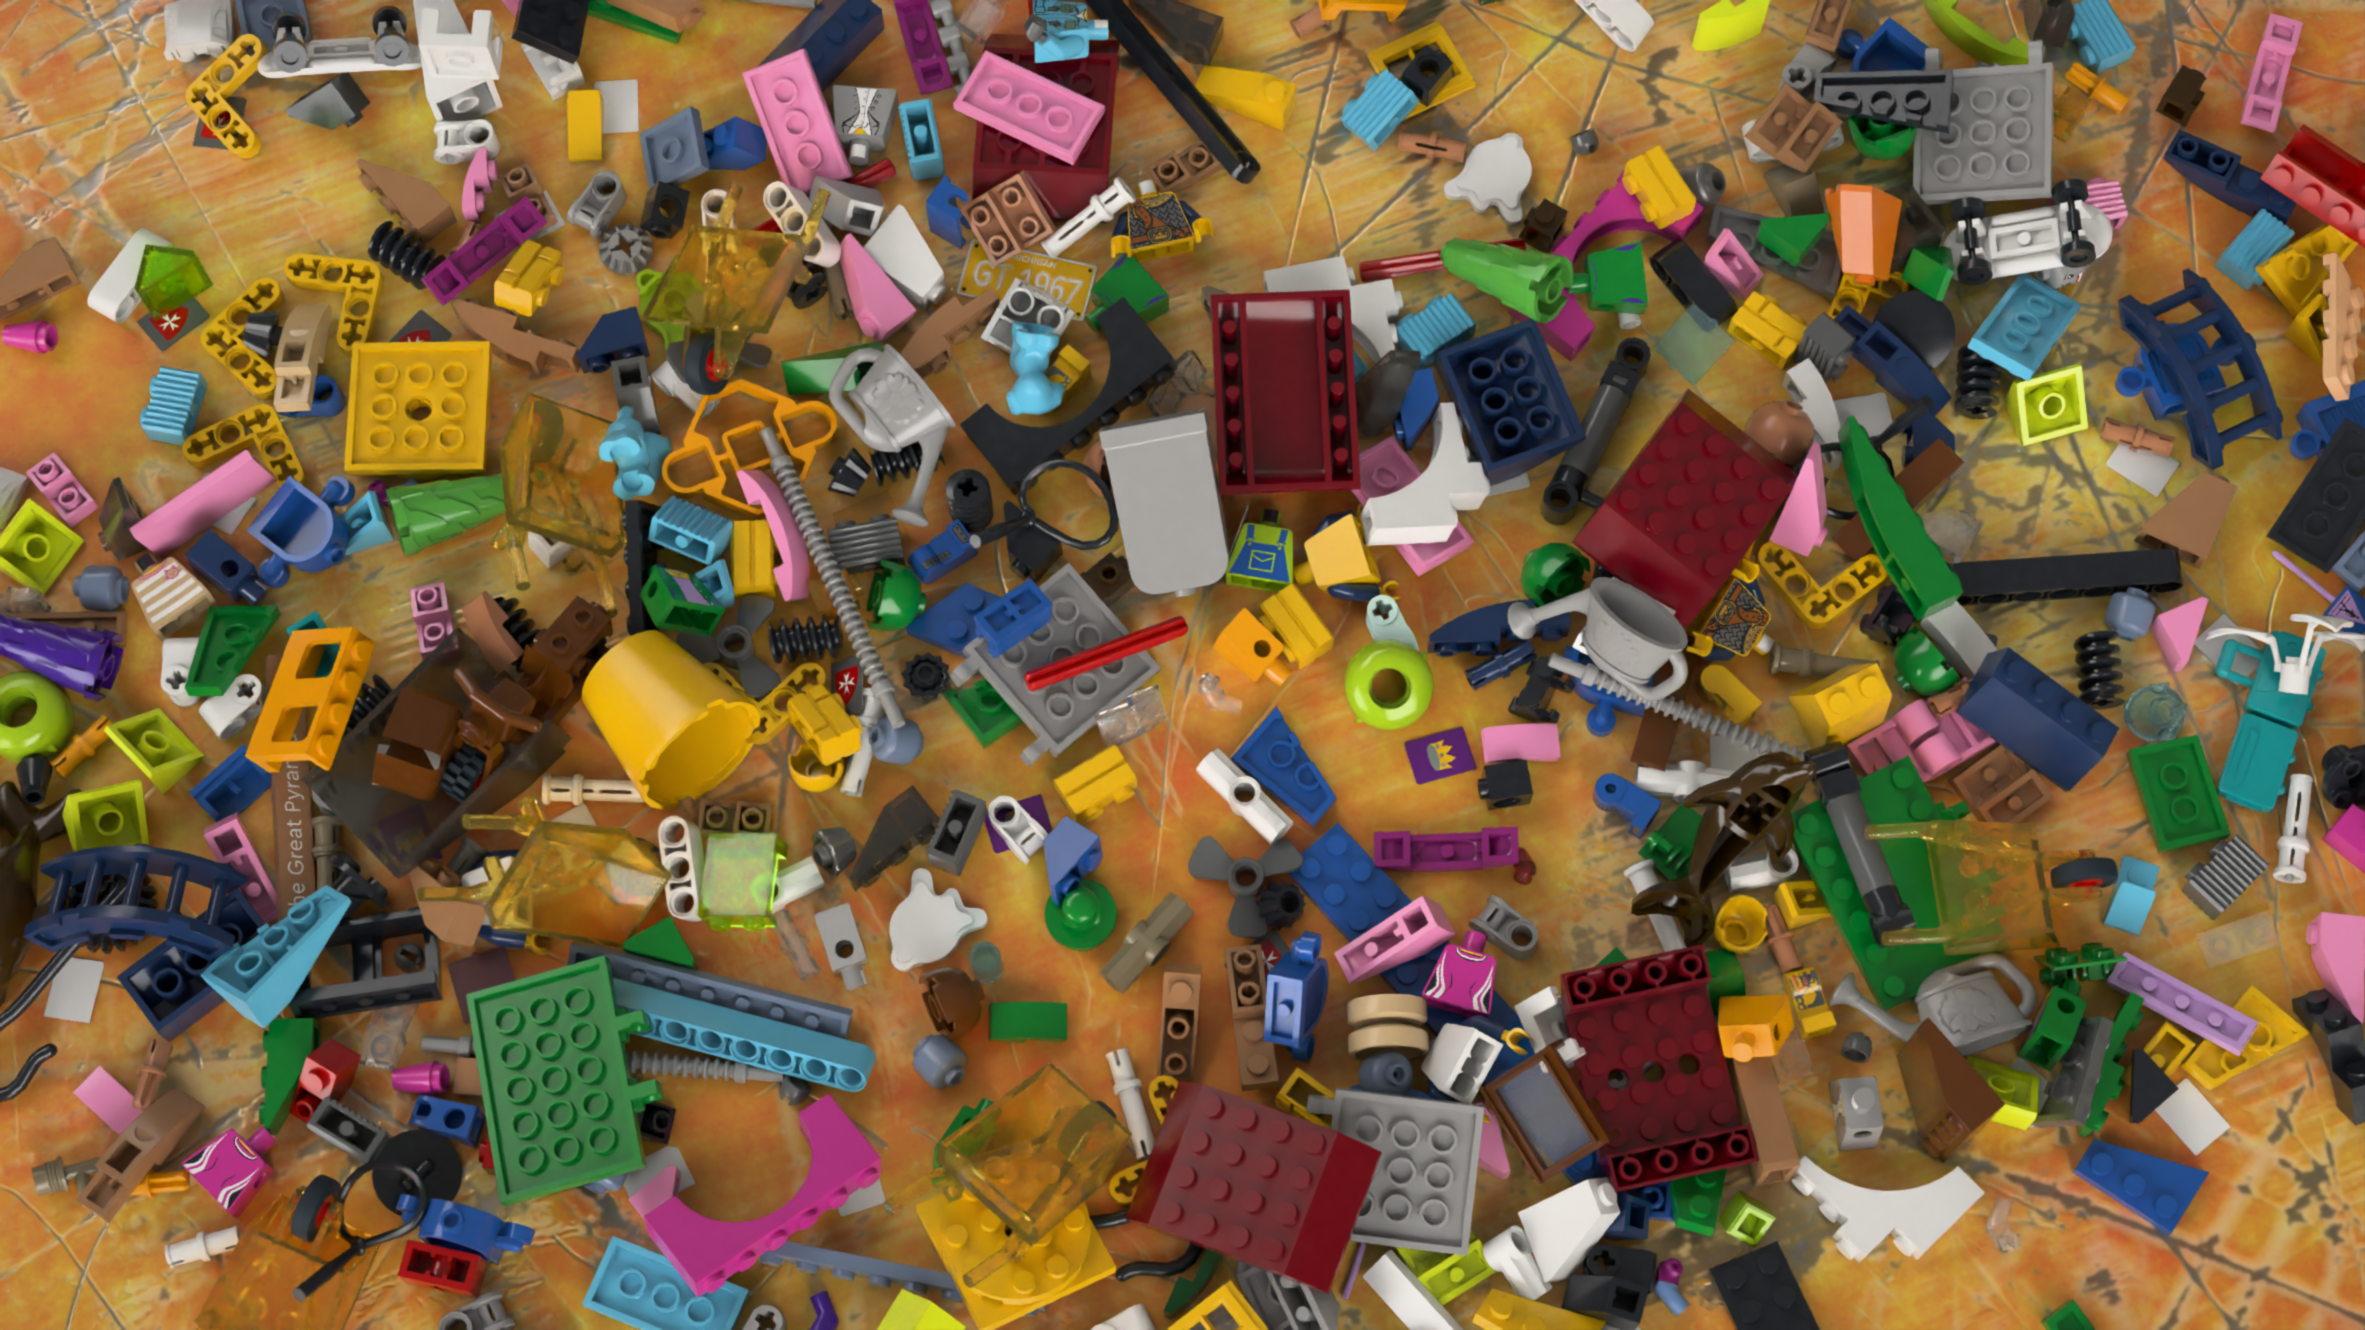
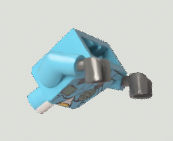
[1024,0,1108,63]

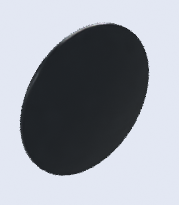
[1873,291,1955,370]
[372,1130,462,1216]

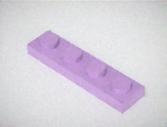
[2106,952,2258,1056]

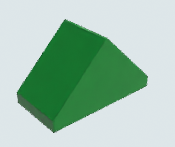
[1756,213,1830,267]
[1901,246,1954,302]
[622,916,698,970]
[1705,948,1746,1019]

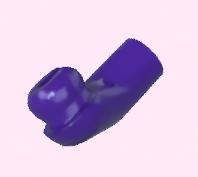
[808,1291,839,1330]

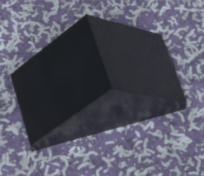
[2129,1049,2179,1123]

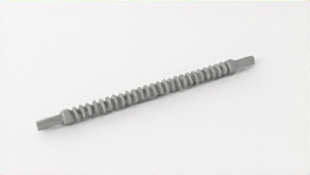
[760,427,906,729]
[1548,653,1864,780]
[421,1035,785,1083]

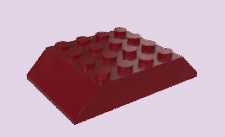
[1211,289,1361,495]
[1572,388,1798,630]
[1125,1080,1382,1294]

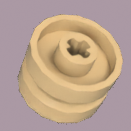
[1347,994,1429,1061]

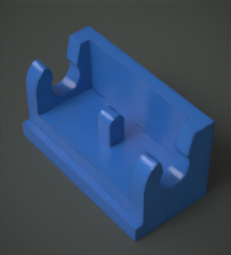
[925,176,972,249]
[974,578,1052,659]
[189,744,271,822]

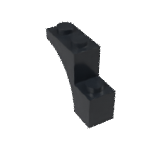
[2292,988,2365,1125]

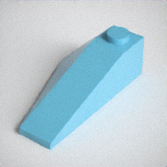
[201,885,352,1028]

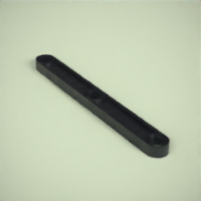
[1084,0,1261,184]

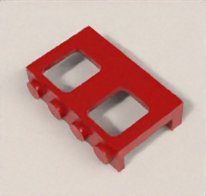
[2260,124,2365,248]

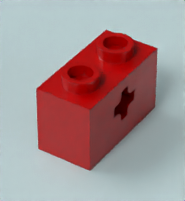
[397,1240,488,1299]

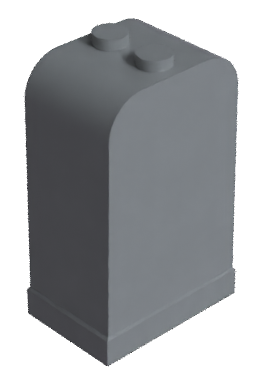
[1099,407,1230,597]

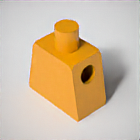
[1212,607,1293,687]
[1718,994,1795,1062]

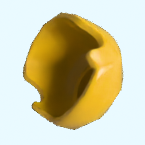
[788,743,844,793]
[1714,894,1768,954]

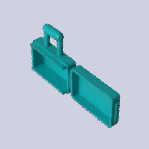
[2215,630,2326,813]

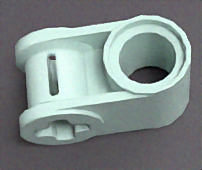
[1365,595,1419,651]

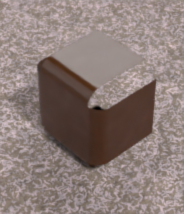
[372,685,464,800]

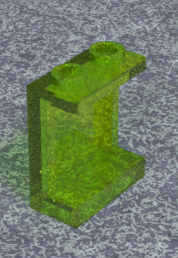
[697,833,788,932]

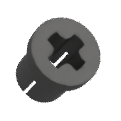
[446,835,491,877]

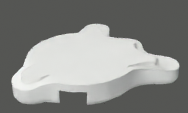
[1443,133,1532,226]
[889,868,988,972]

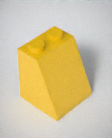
[1788,663,1892,748]

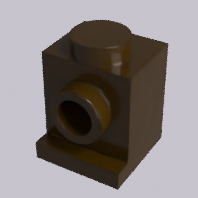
[2156,65,2206,127]
[1518,198,1568,253]
[1080,552,1134,608]

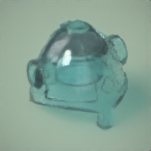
[2123,681,2189,742]

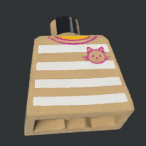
[131,553,218,642]

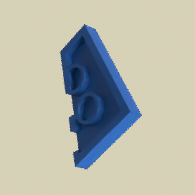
[1231,706,1336,828]
[2073,1139,2209,1235]

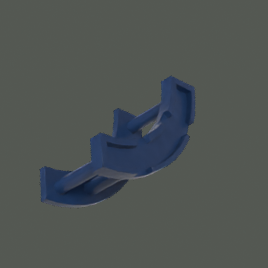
[2118,268,2283,470]
[23,843,248,961]

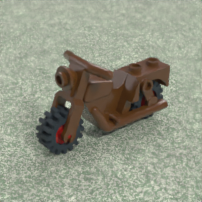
[440,596,613,807]

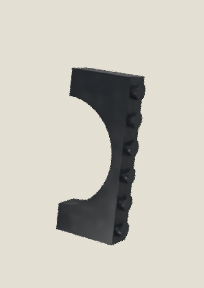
[960,297,1178,495]

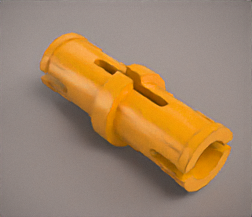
[50,714,113,779]

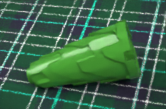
[1440,238,1573,324]
[385,472,528,557]

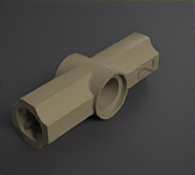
[1100,892,1194,994]

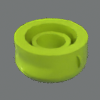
[1344,639,1434,730]
[0,671,75,764]

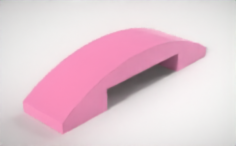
[2240,13,2303,133]
[736,470,810,602]

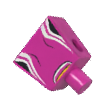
[1422,930,1496,1018]
[181,1126,277,1219]

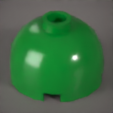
[1848,116,1917,161]
[1520,542,1591,608]
[866,560,926,632]
[1893,626,1962,697]

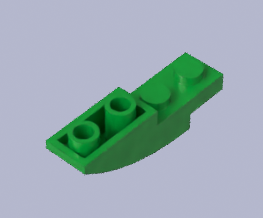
[2077,992,2144,1138]

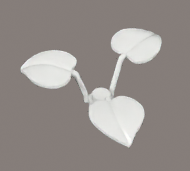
[2205,613,2365,695]

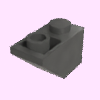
[610,355,661,434]

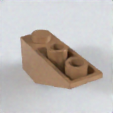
[356,159,457,244]
[405,856,489,947]
[1157,962,1202,1081]

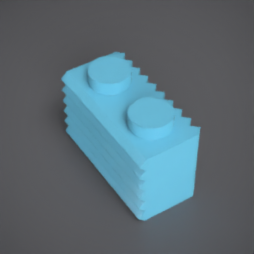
[2062,0,2136,74]
[1340,69,1419,151]
[898,99,945,181]
[2214,209,2295,291]
[1396,293,1476,370]
[140,366,208,446]
[648,495,733,566]

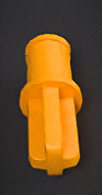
[2065,62,2130,115]
[130,1168,190,1198]

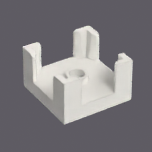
[418,8,503,80]
[1514,986,1586,1073]

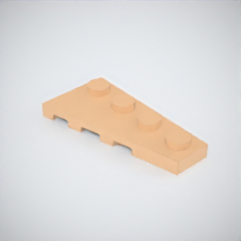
[2323,252,2364,402]

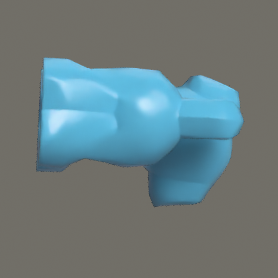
[1006,321,1065,416]
[599,406,673,500]

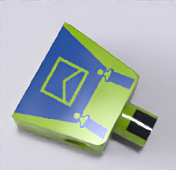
[1226,509,1293,593]

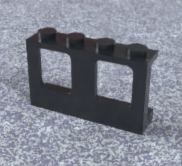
[289,907,443,1019]

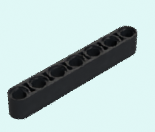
[1947,549,2184,606]

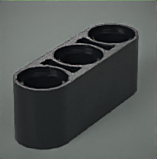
[1649,238,1738,333]

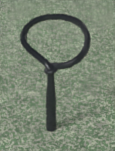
[1797,396,1934,520]
[969,459,1119,550]
[293,1159,429,1302]

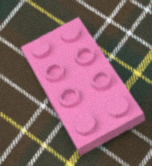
[1845,677,1998,785]

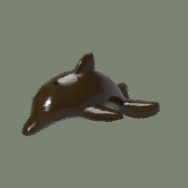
[1631,751,1818,947]
[0,781,82,1007]

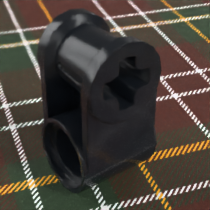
[1582,1244,1657,1294]

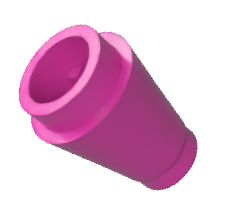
[2,320,58,354]
[392,1060,450,1097]

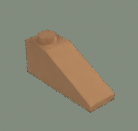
[0,237,80,322]

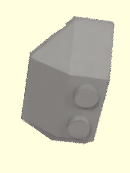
[1236,1261,1339,1330]

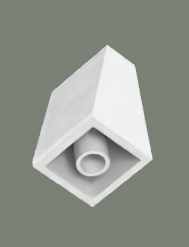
[413,0,503,123]

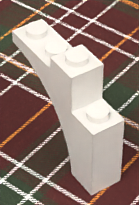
[1263,256,1405,389]
[1360,402,1490,546]
[1792,1156,1985,1263]

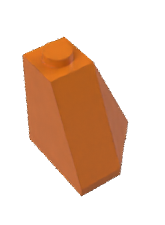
[1825,184,1902,286]

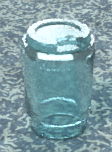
[969,941,1004,983]

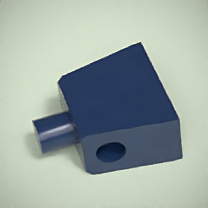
[186,529,268,606]

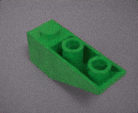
[781,340,884,395]
[259,1018,321,1135]

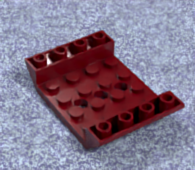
[972,33,1121,224]
[1560,944,1759,1192]

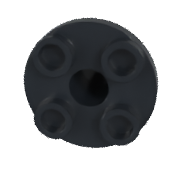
[2321,745,2365,809]
[329,853,388,919]

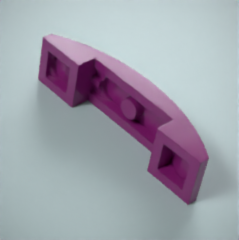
[893,0,953,96]
[421,196,548,306]
[1374,827,1519,872]

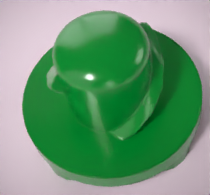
[1045,879,1117,952]

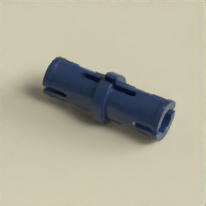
[1464,639,1537,691]

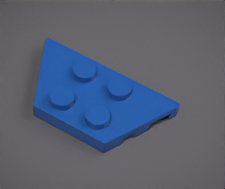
[905,583,1001,659]

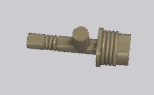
[31,1156,100,1196]

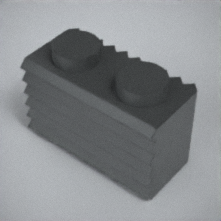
[1794,312,1856,384]
[827,514,906,577]
[926,789,988,876]
[2182,835,2269,920]
[307,1096,392,1164]

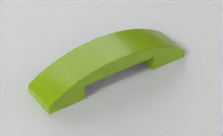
[1922,0,2028,66]

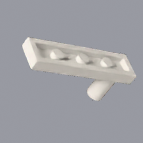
[1363,1250,1464,1330]

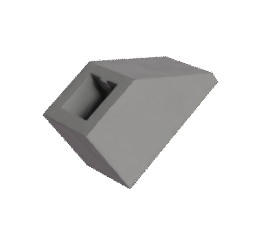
[809,175,884,237]

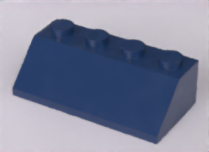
[757,0,885,92]
[1955,647,2119,792]
[117,888,266,1042]

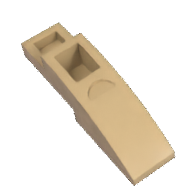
[273,304,332,412]

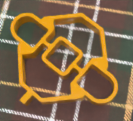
[661,379,837,520]

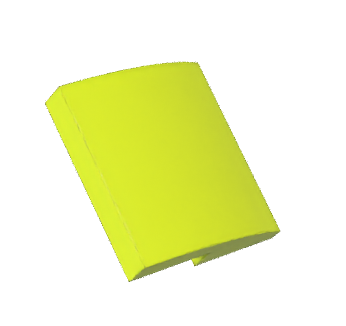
[1692,0,1770,51]
[1394,1229,1497,1306]

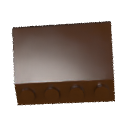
[1896,1017,2005,1163]

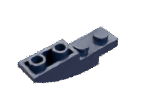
[2163,129,2297,224]
[1834,305,1952,417]
[1428,599,1571,657]

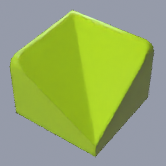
[1719,1190,1776,1247]

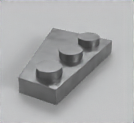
[2032,1016,2114,1128]

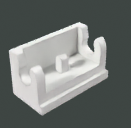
[521,43,585,100]

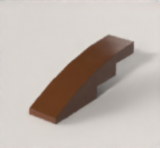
[1832,438,1965,562]
[1630,641,1698,772]

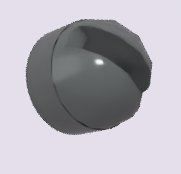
[1569,128,1599,156]
[395,943,425,973]
[1841,1032,1872,1063]
[779,1075,811,1106]

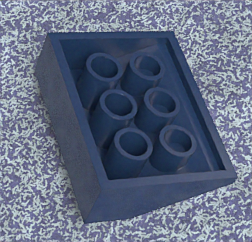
[1436,319,1586,486]

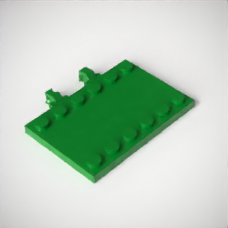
[1791,755,2011,1011]
[466,955,664,1206]

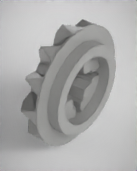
[598,222,653,275]

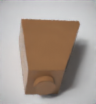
[605,0,705,33]
[2134,472,2238,569]

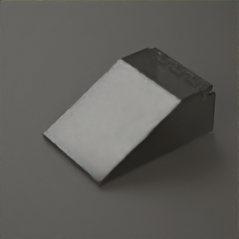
[302,627,572,879]

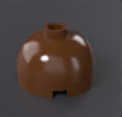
[919,967,985,1041]

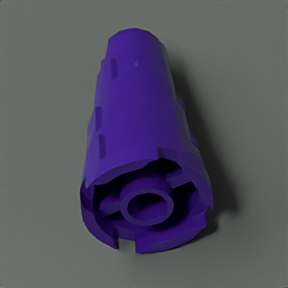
[0,614,124,701]

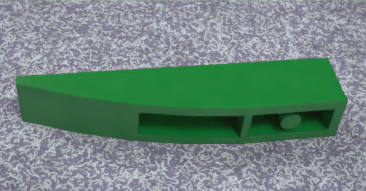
[1838,416,1964,621]

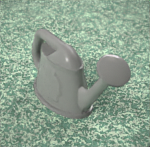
[829,343,956,527]
[1507,577,1688,701]
[1829,953,2037,1058]

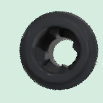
[16,754,53,806]

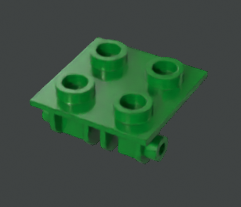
[1638,803,1702,880]
[2034,942,2127,987]

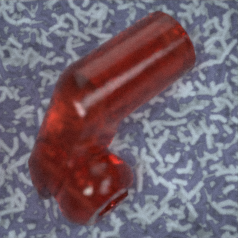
[1513,847,1536,885]

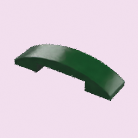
[1164,1250,1223,1319]

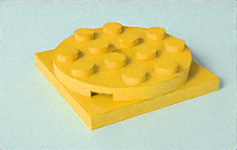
[344,341,492,480]
[916,1145,1116,1330]

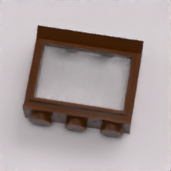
[1480,1038,1621,1185]

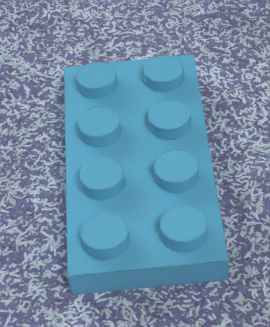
[1967,273,2082,381]
[582,1236,750,1330]

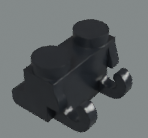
[1860,583,1923,648]
[1508,657,1575,723]

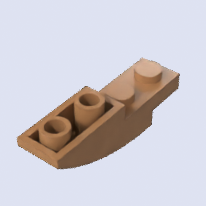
[901,288,1000,379]
[451,298,581,376]
[1225,944,1279,1092]
[76,1087,205,1223]

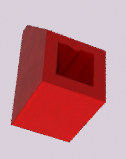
[289,1038,361,1123]

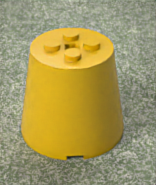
[582,630,760,810]

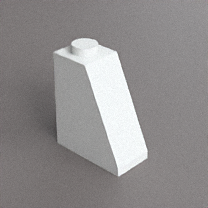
[863,204,946,312]
[1518,1177,1620,1283]

